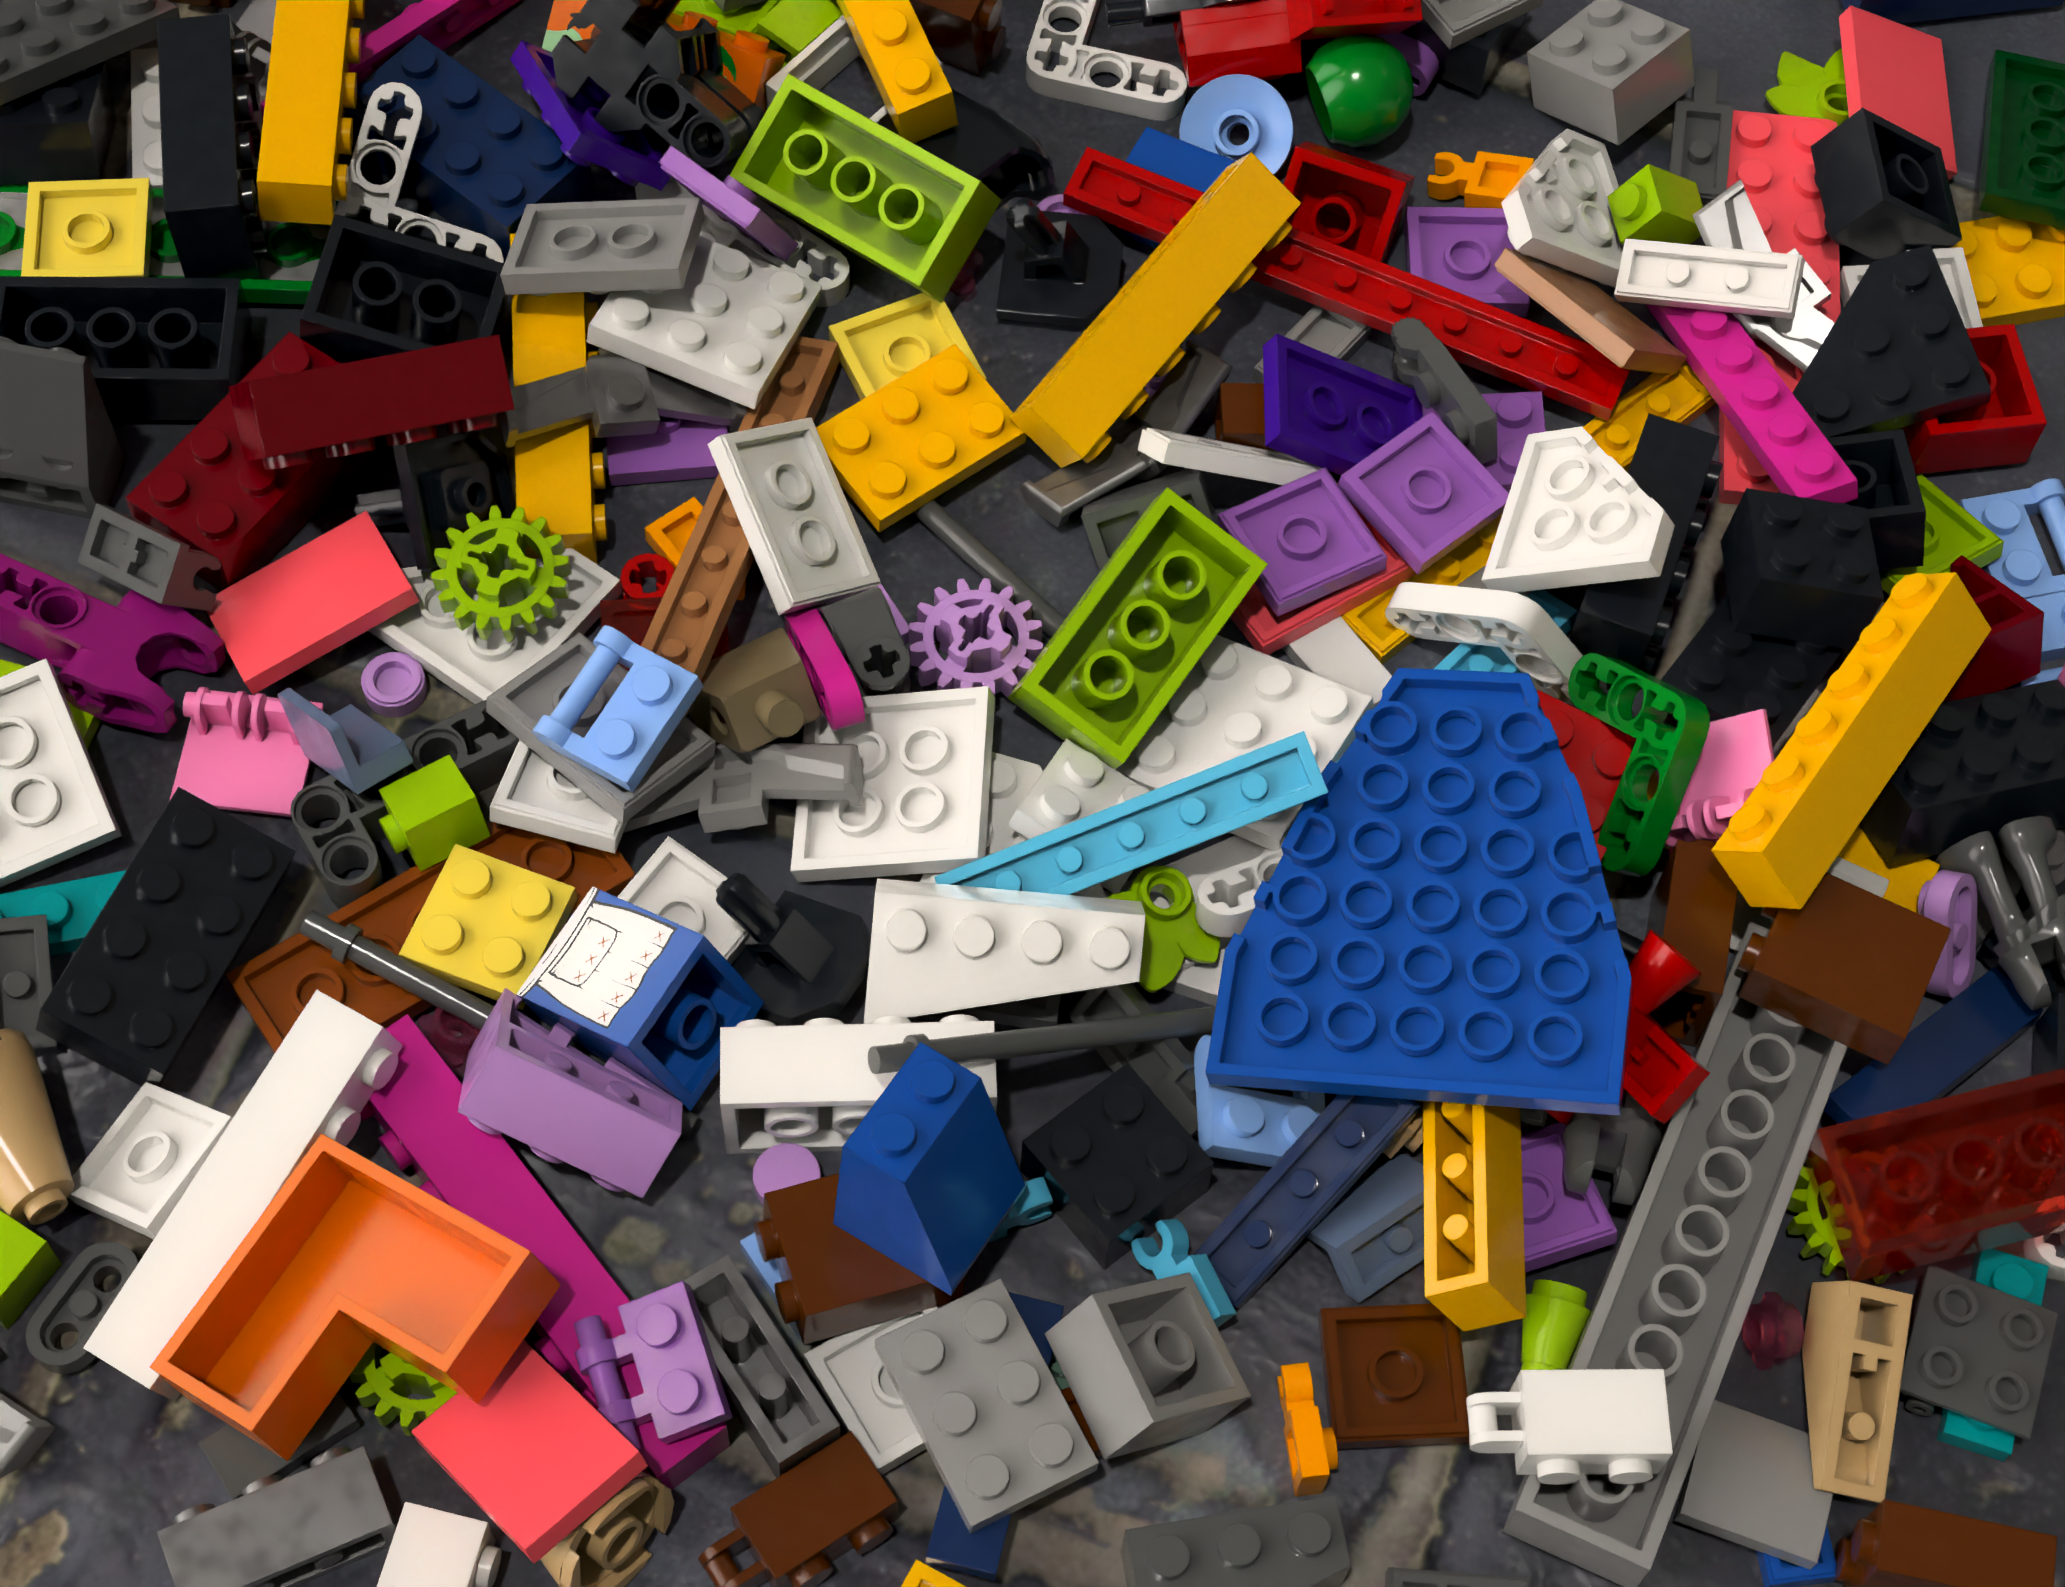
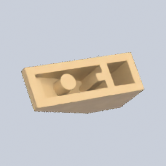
[1802,1280,1913,1503]

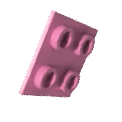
[170,687,324,817]
[1656,709,1775,856]

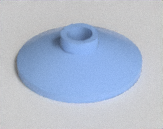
[1179,74,1294,175]

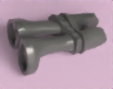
[1935,816,2065,1011]
[1563,1091,1665,1206]

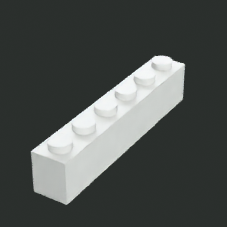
[83,990,403,1401]

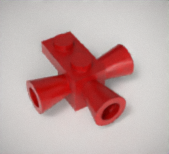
[1545,929,1710,1126]

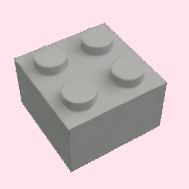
[1527,0,1695,146]
[1044,1272,1251,1460]

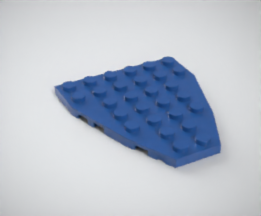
[1205,668,1633,1116]

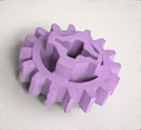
[909,578,1043,697]

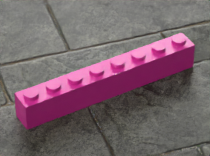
[360,1014,730,1490]

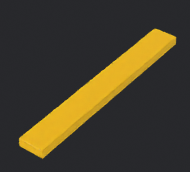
[1341,360,1716,665]

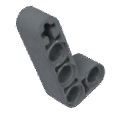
[290,700,519,909]

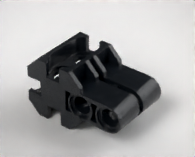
[552,0,765,168]

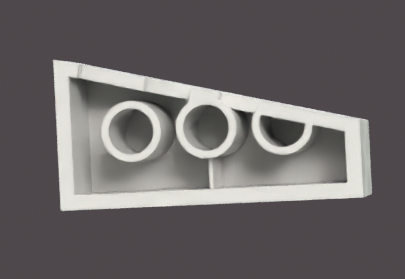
[864,878,1146,1024]

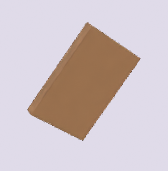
[1494,248,1687,374]

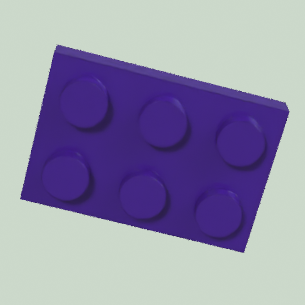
[510,40,671,191]
[1263,334,1423,475]

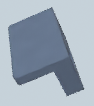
[277,688,413,794]
[1306,1154,1424,1303]

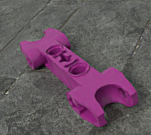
[0,553,226,733]

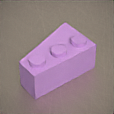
[457,988,683,1198]

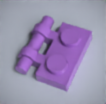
[574,1281,733,1451]

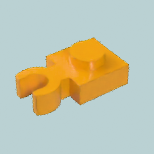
[1427,151,1534,208]
[1276,1362,1338,1497]

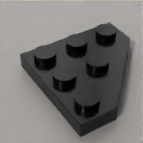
[1793,244,1991,438]

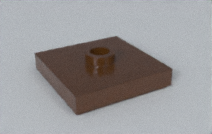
[1318,1303,1469,1449]

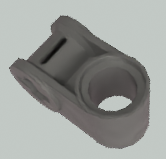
[818,586,911,697]

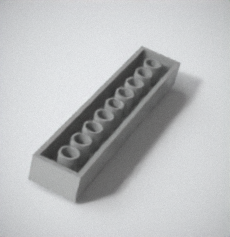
[1502,922,1847,1587]

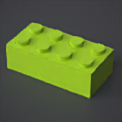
[730,74,1001,303]
[1008,487,1268,769]

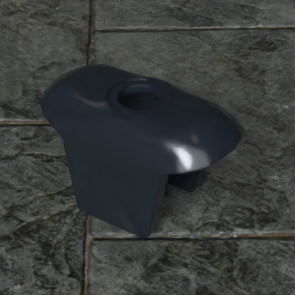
[914,88,1055,211]

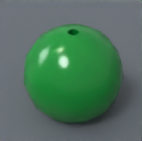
[1305,33,1414,148]

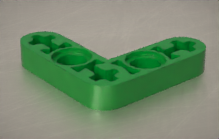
[1568,653,1710,877]

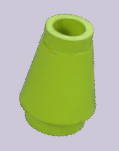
[1521,1279,1591,1370]

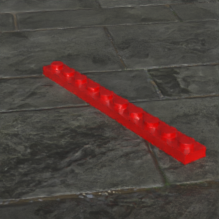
[1063,147,1631,421]

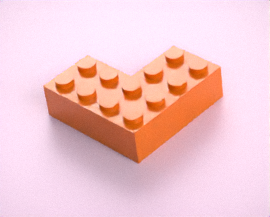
[149,1133,561,1462]

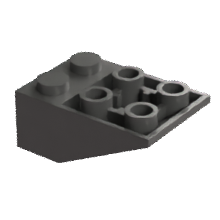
[0,336,126,519]

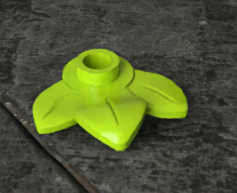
[1765,48,1849,126]
[1107,866,1220,993]

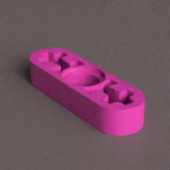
[784,607,865,731]

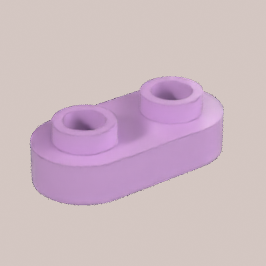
[1918,870,1977,998]

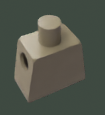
[688,627,822,753]

